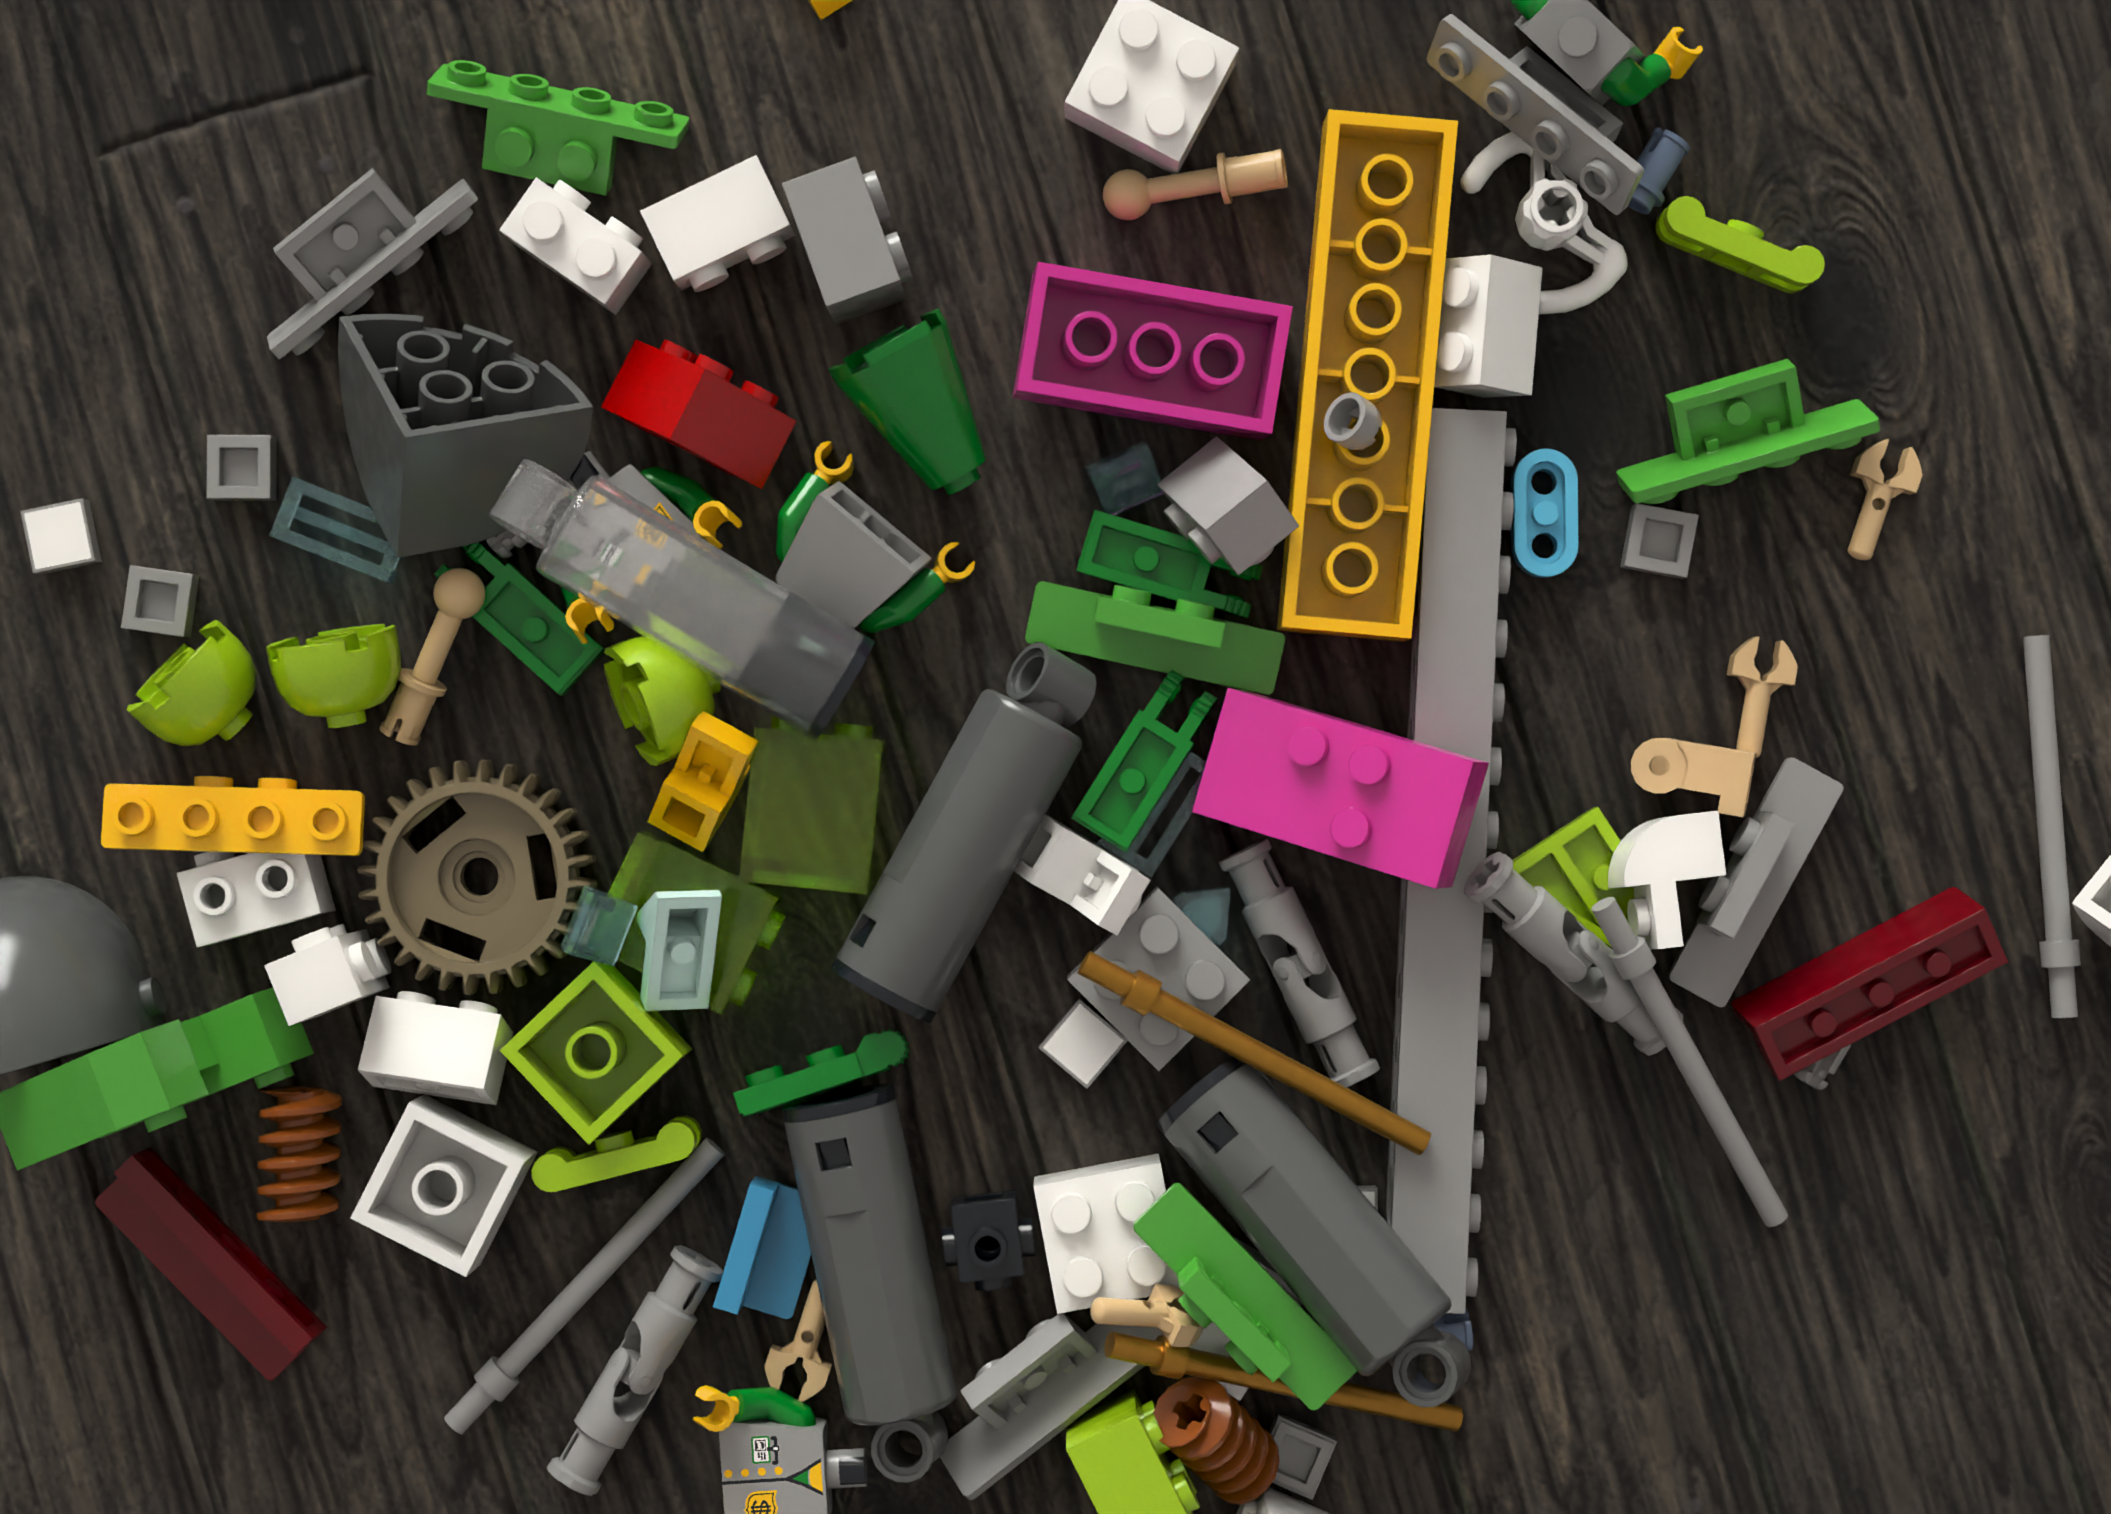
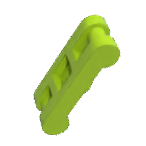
[1655,196,1825,293]
[531,1115,702,1192]

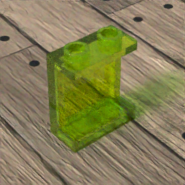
[739,716,886,894]
[582,831,786,1015]

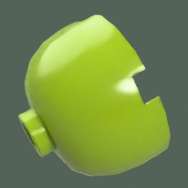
[126,620,257,746]
[266,624,401,728]
[604,634,721,766]

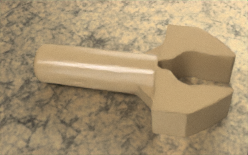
[1848,439,1923,560]
[1727,636,1798,758]
[764,1280,832,1402]
[1091,1284,1204,1347]

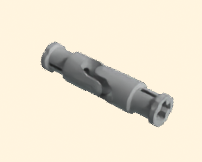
[1219,838,1380,1088]
[1464,852,1683,1056]
[547,1245,723,1496]

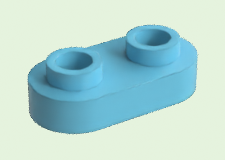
[1510,449,1579,578]

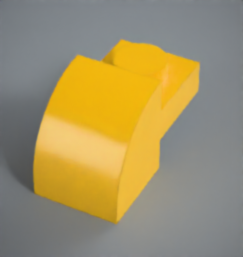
[647,711,758,852]

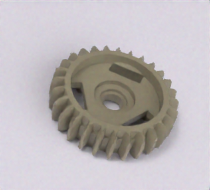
[357,759,597,995]

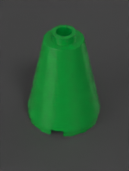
[828,308,986,495]

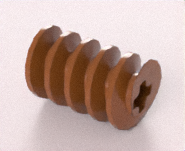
[256,1086,343,1222]
[1153,1376,1280,1505]

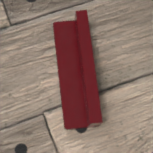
[1731,887,2008,1081]
[95,1147,327,1380]

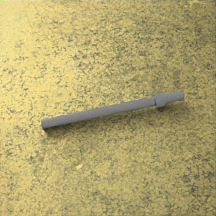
[2023,635,2081,1018]
[1591,897,1788,1227]
[444,1138,725,1434]

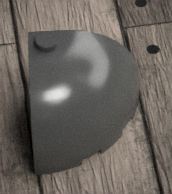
[338,314,593,558]
[0,876,166,1075]

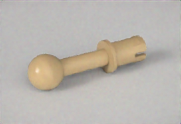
[1103,149,1288,221]
[379,568,485,746]

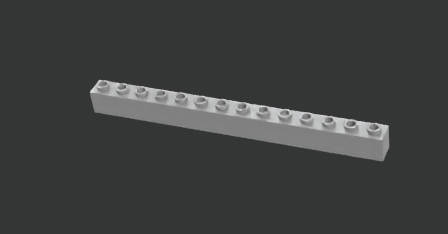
[1385,408,1517,1314]

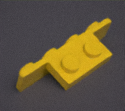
[101,776,365,856]

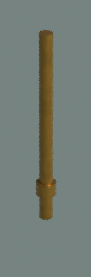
[1078,951,1431,1155]
[1104,1331,1463,1432]

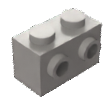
[1157,436,1299,575]

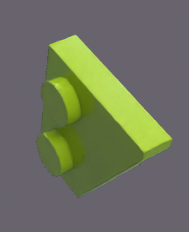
[1513,807,1635,948]

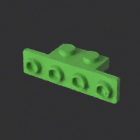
[427,60,690,196]
[1616,359,1880,504]
[1025,581,1285,695]
[1133,1183,1357,1411]

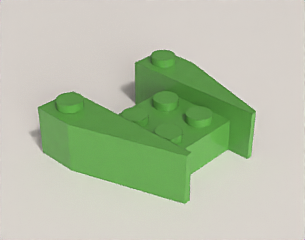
[0,987,314,1171]

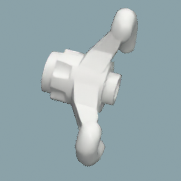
[1460,132,1628,314]

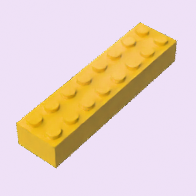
[1277,109,1458,642]

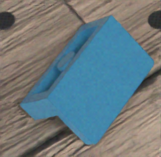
[713,1176,811,1319]

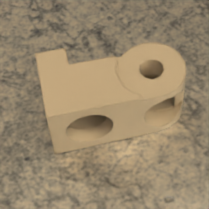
[1631,738,1757,817]

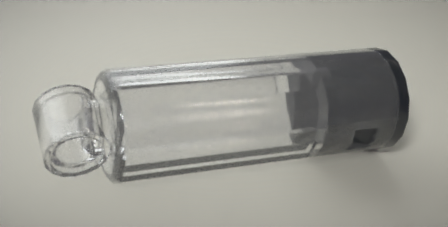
[488,459,875,741]

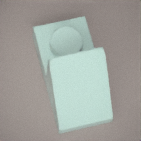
[636,890,722,1011]

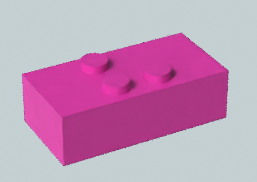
[1012,262,1293,441]
[1192,688,1489,889]

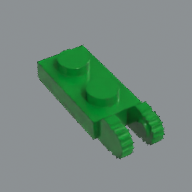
[1076,510,1263,619]
[434,541,605,696]
[1071,670,1218,853]
[733,1029,911,1116]

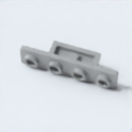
[1426,14,1644,215]
[267,168,478,359]
[1667,758,1844,1007]
[940,1299,1164,1500]

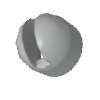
[1324,392,1382,450]

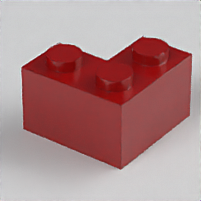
[601,339,797,489]

